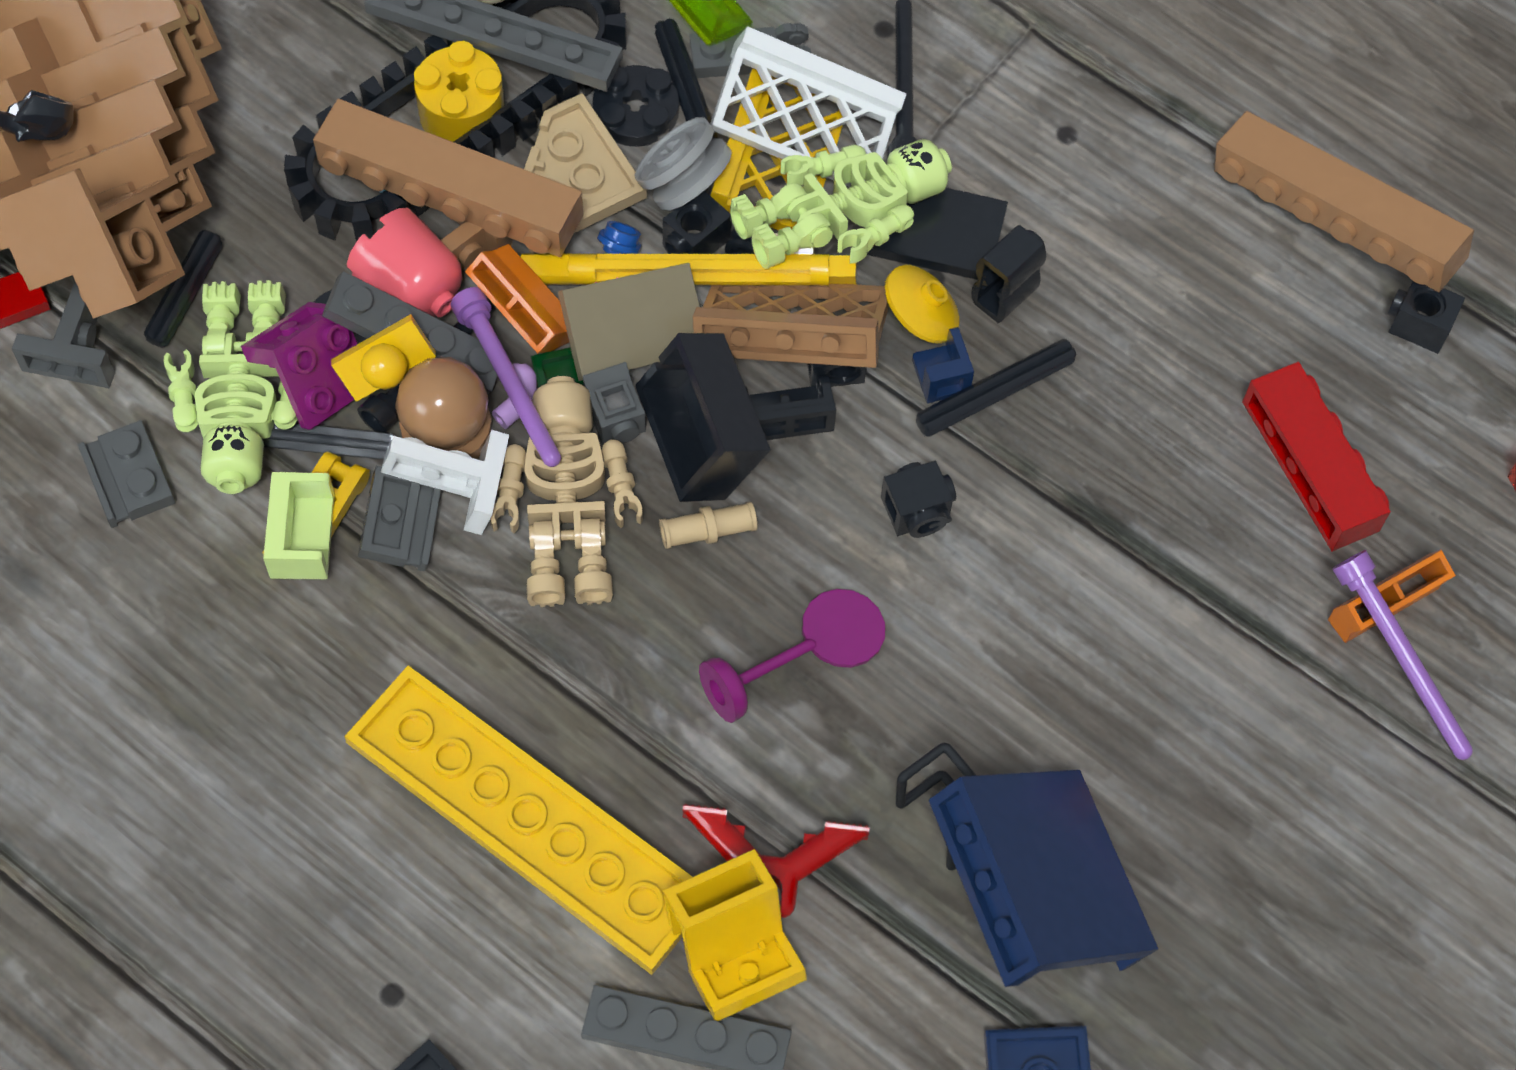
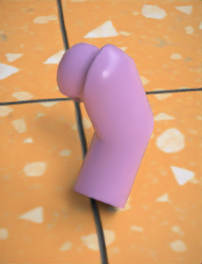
[492,363,537,429]

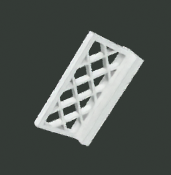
[710,26,906,187]

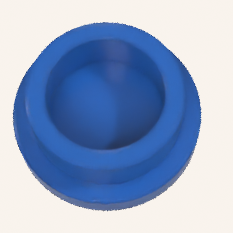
[597,221,641,254]

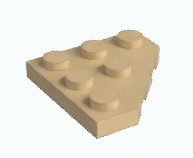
[524,93,647,253]

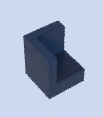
[912,327,974,404]

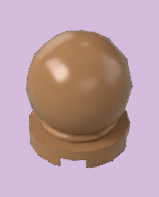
[395,357,492,459]

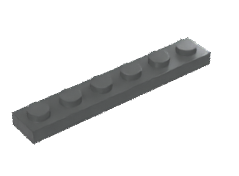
[364,0,623,92]

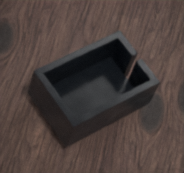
[635,333,771,502]

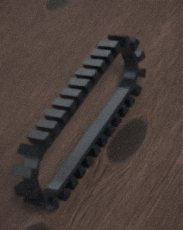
[284,0,626,242]

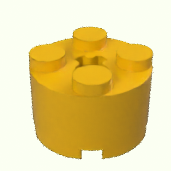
[414,41,505,142]

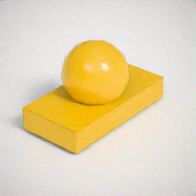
[331,314,436,402]

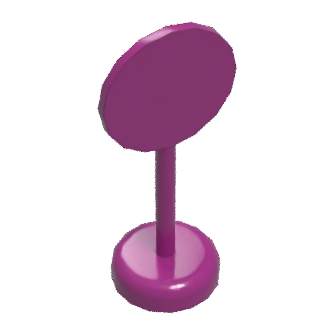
[699,589,885,723]

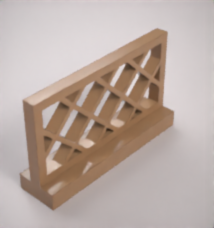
[693,284,889,368]

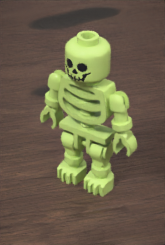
[730,139,952,269]
[164,280,297,494]

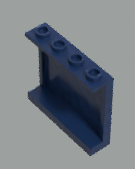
[928,770,1159,987]

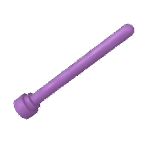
[450,287,561,467]
[1332,550,1473,760]

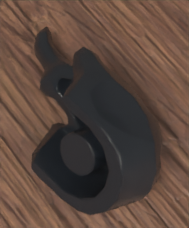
[0,90,74,142]

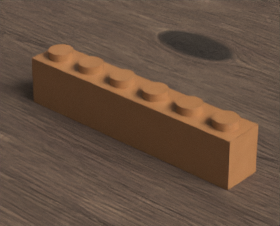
[313,99,583,258]
[1215,111,1474,292]

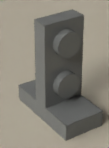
[12,282,115,389]

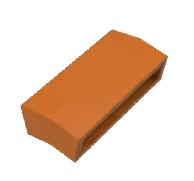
[465,244,569,354]
[1328,550,1456,643]

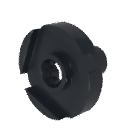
[593,65,679,147]

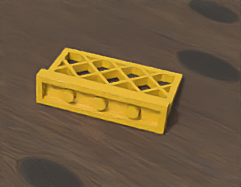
[710,68,843,230]

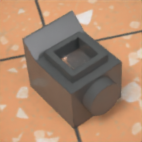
[583,362,646,445]

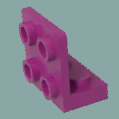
[241,302,357,430]

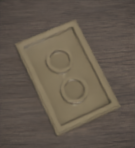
[558,263,699,381]

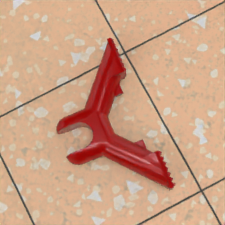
[683,803,869,918]

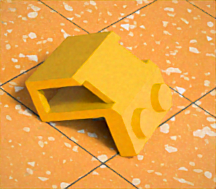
[663,849,807,1021]

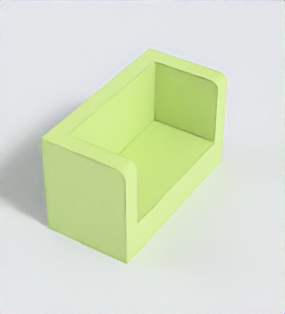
[263,472,335,579]

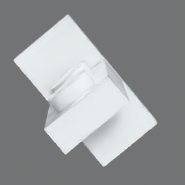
[381,430,509,535]

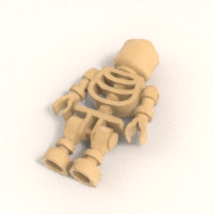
[490,376,643,607]

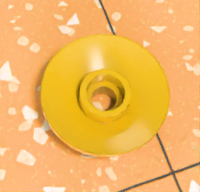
[885,265,960,344]

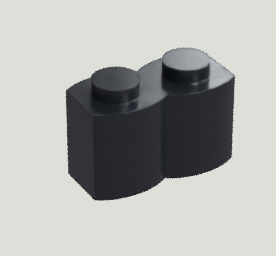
[972,225,1046,323]

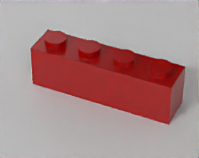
[1242,361,1391,551]

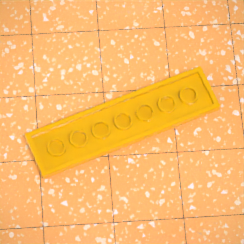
[344,665,692,975]

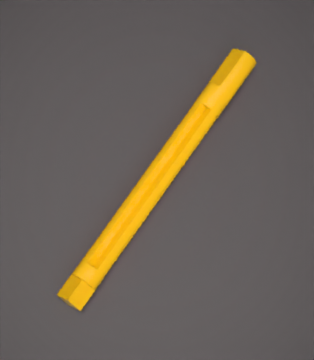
[521,253,857,286]

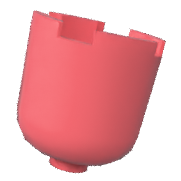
[346,208,462,318]

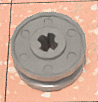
[634,117,732,211]

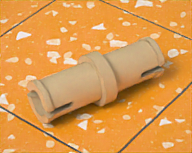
[659,502,757,549]

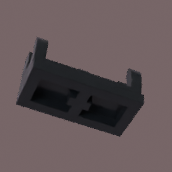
[745,375,836,440]

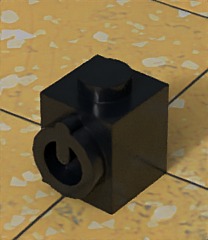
[881,460,956,538]

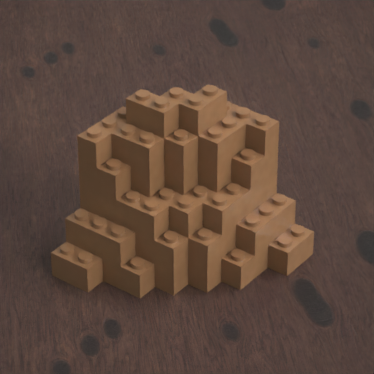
[0,0,222,318]

